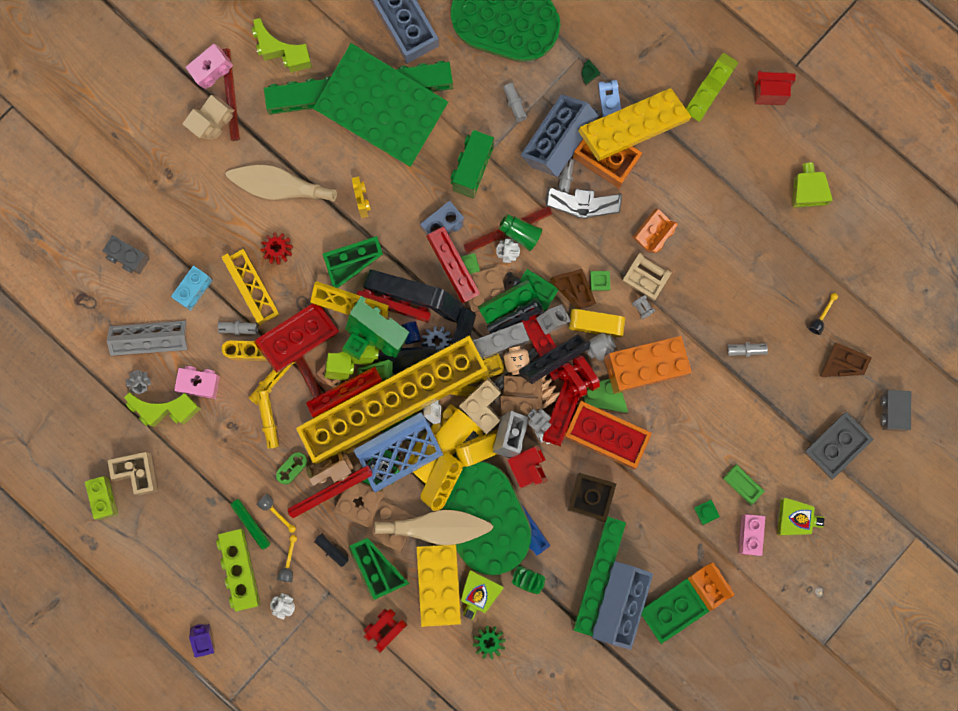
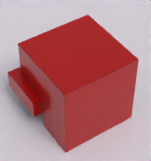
[754,71,796,106]
[507,446,548,488]

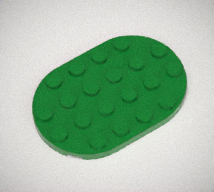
[451,0,560,62]
[441,461,532,575]

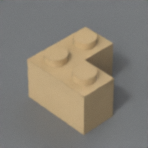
[183,95,234,140]
[459,377,501,434]
[108,452,158,496]

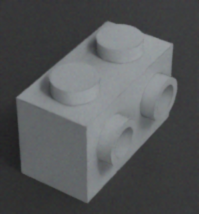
[493,411,528,458]

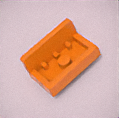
[632,208,678,253]
[687,562,735,611]

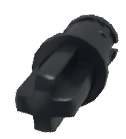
[314,533,349,567]

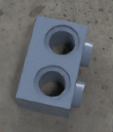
[420,201,464,235]

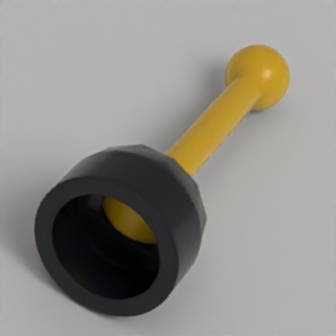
[807,293,838,335]

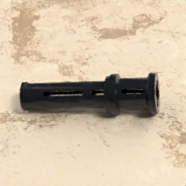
[487,297,544,334]

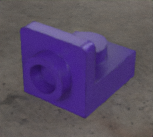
[189,624,215,658]

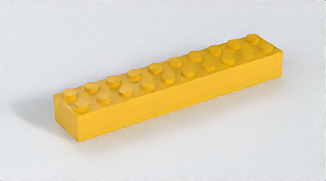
[296,336,489,464]

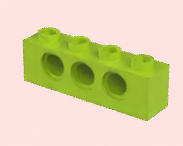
[216,529,261,612]

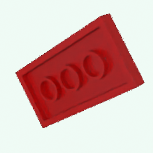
[254,303,339,373]

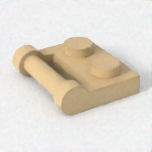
[622,253,672,301]

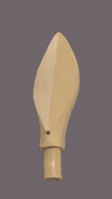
[225,165,337,201]
[374,510,493,545]

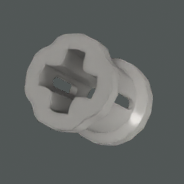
[632,295,656,320]

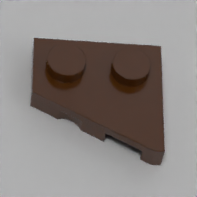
[550,269,596,310]
[820,342,872,377]

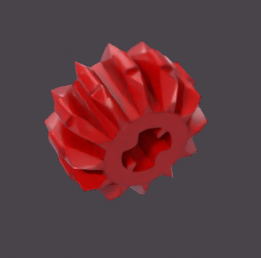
[260,232,293,265]

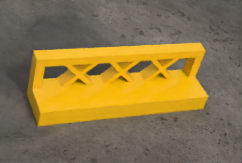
[221,249,280,326]
[310,281,389,319]

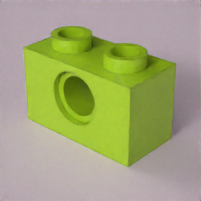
[84,476,118,520]

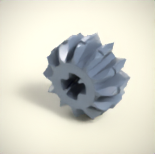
[421,326,453,353]

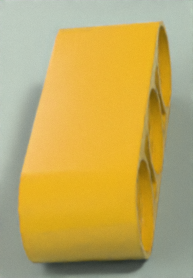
[568,309,626,337]
[221,340,267,361]
[455,430,498,467]
[420,452,463,511]

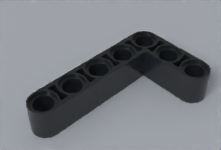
[363,269,465,323]

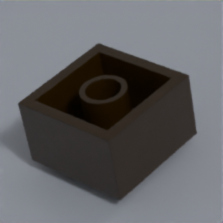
[567,473,617,522]

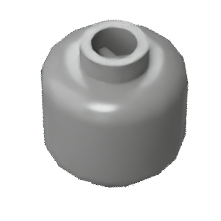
[587,333,616,361]

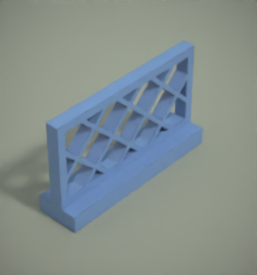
[354,413,444,493]

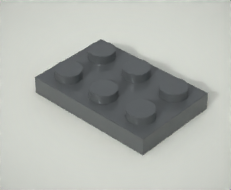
[804,412,874,480]

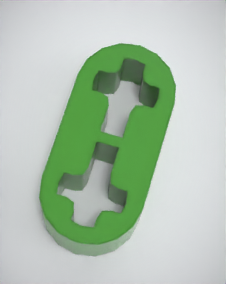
[276,452,308,485]

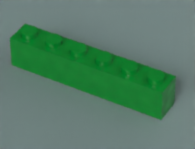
[572,517,626,637]

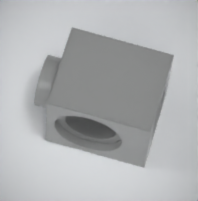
[536,304,571,335]

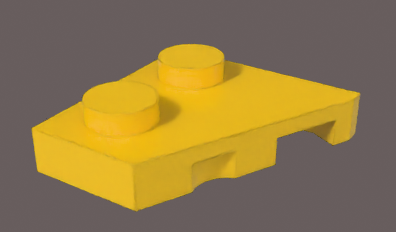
[351,176,371,218]

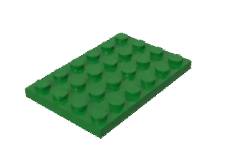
[313,43,449,167]

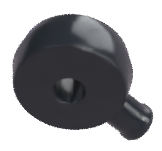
[504,272,521,291]

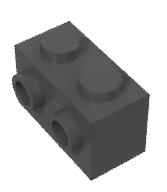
[102,235,149,275]
[880,390,912,431]

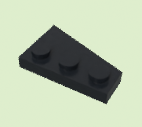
[379,346,437,374]

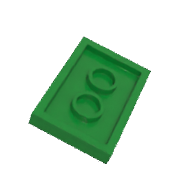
[641,578,710,644]

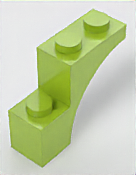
[252,18,312,73]
[686,52,739,122]
[324,345,379,381]
[124,392,201,427]

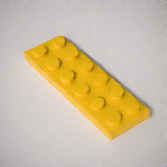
[578,88,691,161]

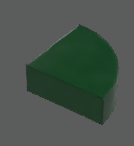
[582,59,601,86]

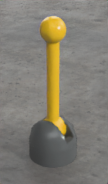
[256,494,296,533]
[277,535,297,583]

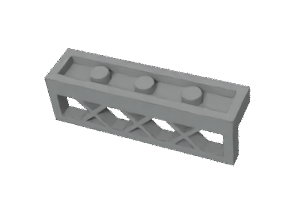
[107,321,188,356]

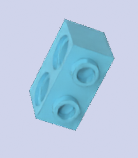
[171,266,213,311]

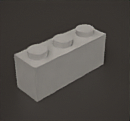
[473,322,529,360]

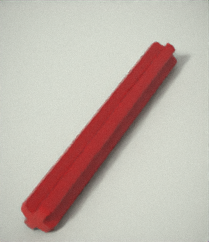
[287,466,373,518]

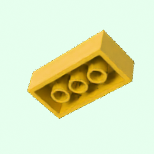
[417,545,461,627]

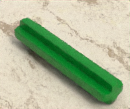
[230,499,271,550]

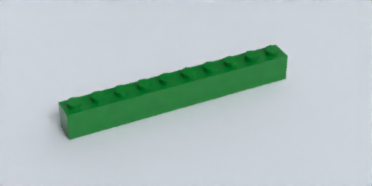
[264,61,453,115]

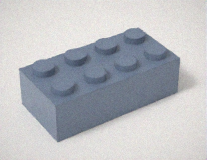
[370,0,439,64]
[520,94,598,177]
[592,561,653,650]

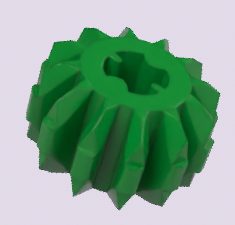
[512,566,546,594]
[473,626,506,660]

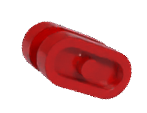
[559,356,600,398]
[363,608,407,653]

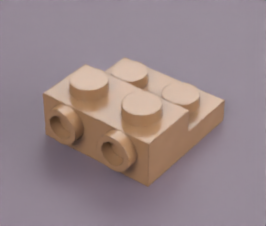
[501,374,543,421]
[306,452,354,486]

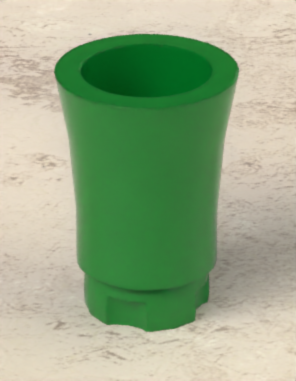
[498,214,542,251]

